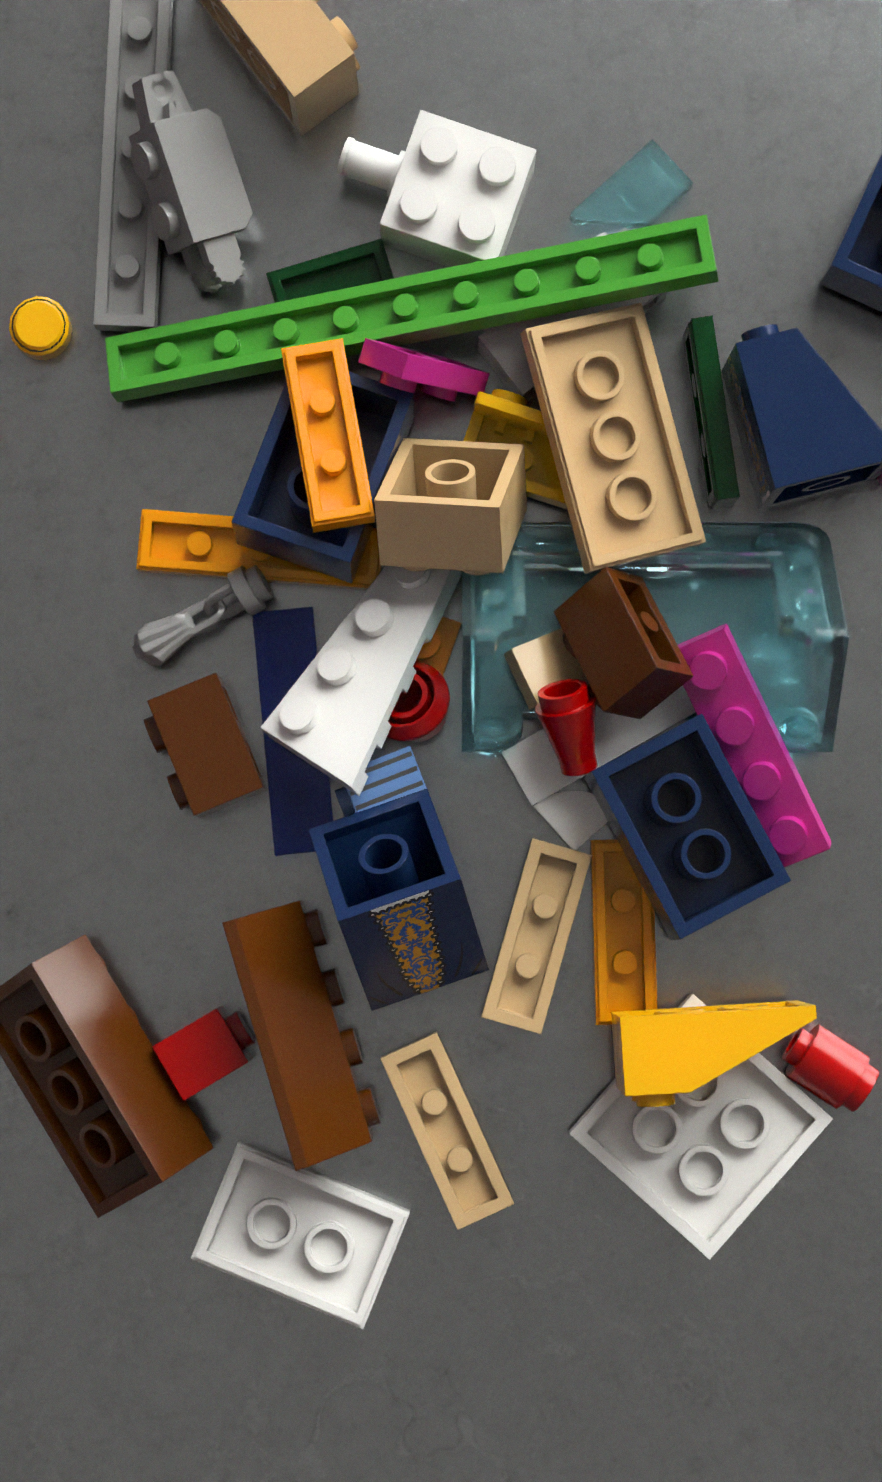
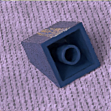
[721,324,882,509]
[308,789,489,1011]

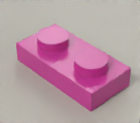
[358,338,490,402]

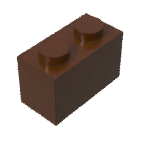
[553,567,694,719]
[144,673,267,818]

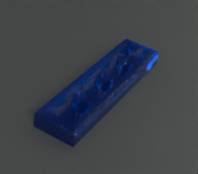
[252,607,334,856]

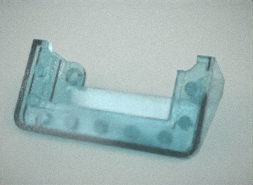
[462,522,849,753]

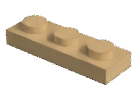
[481,838,592,1034]
[380,1031,514,1230]

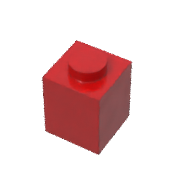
[152,1005,256,1101]

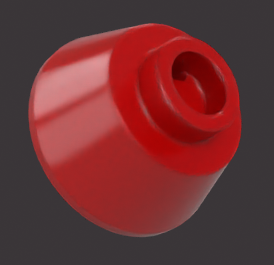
[387,662,450,742]

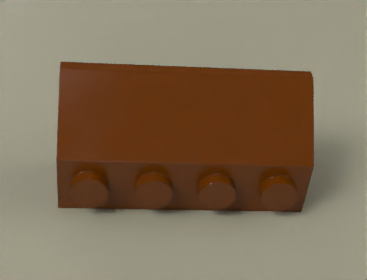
[222,900,381,1171]
[0,935,214,1218]

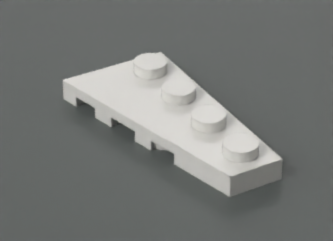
[260,566,462,796]

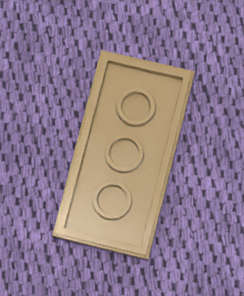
[520,302,706,574]

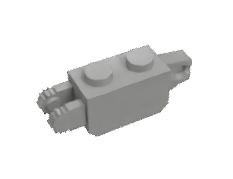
[129,70,253,294]

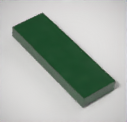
[683,315,740,510]

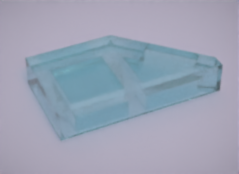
[569,139,693,228]

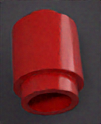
[782,1024,879,1112]

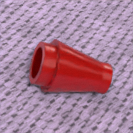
[535,679,598,776]

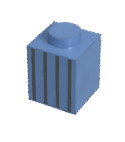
[335,746,427,817]

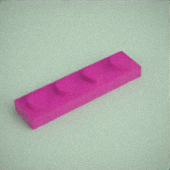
[678,623,832,867]

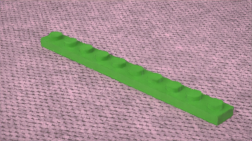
[105,214,719,402]

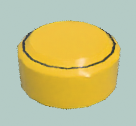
[9,296,72,361]

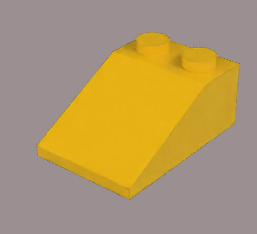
[611,1000,817,1107]

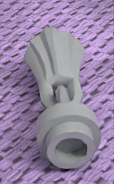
[132,565,274,667]

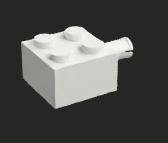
[337,110,537,267]

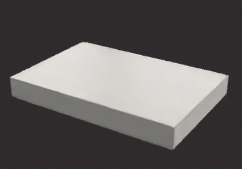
[191,1140,410,1329]

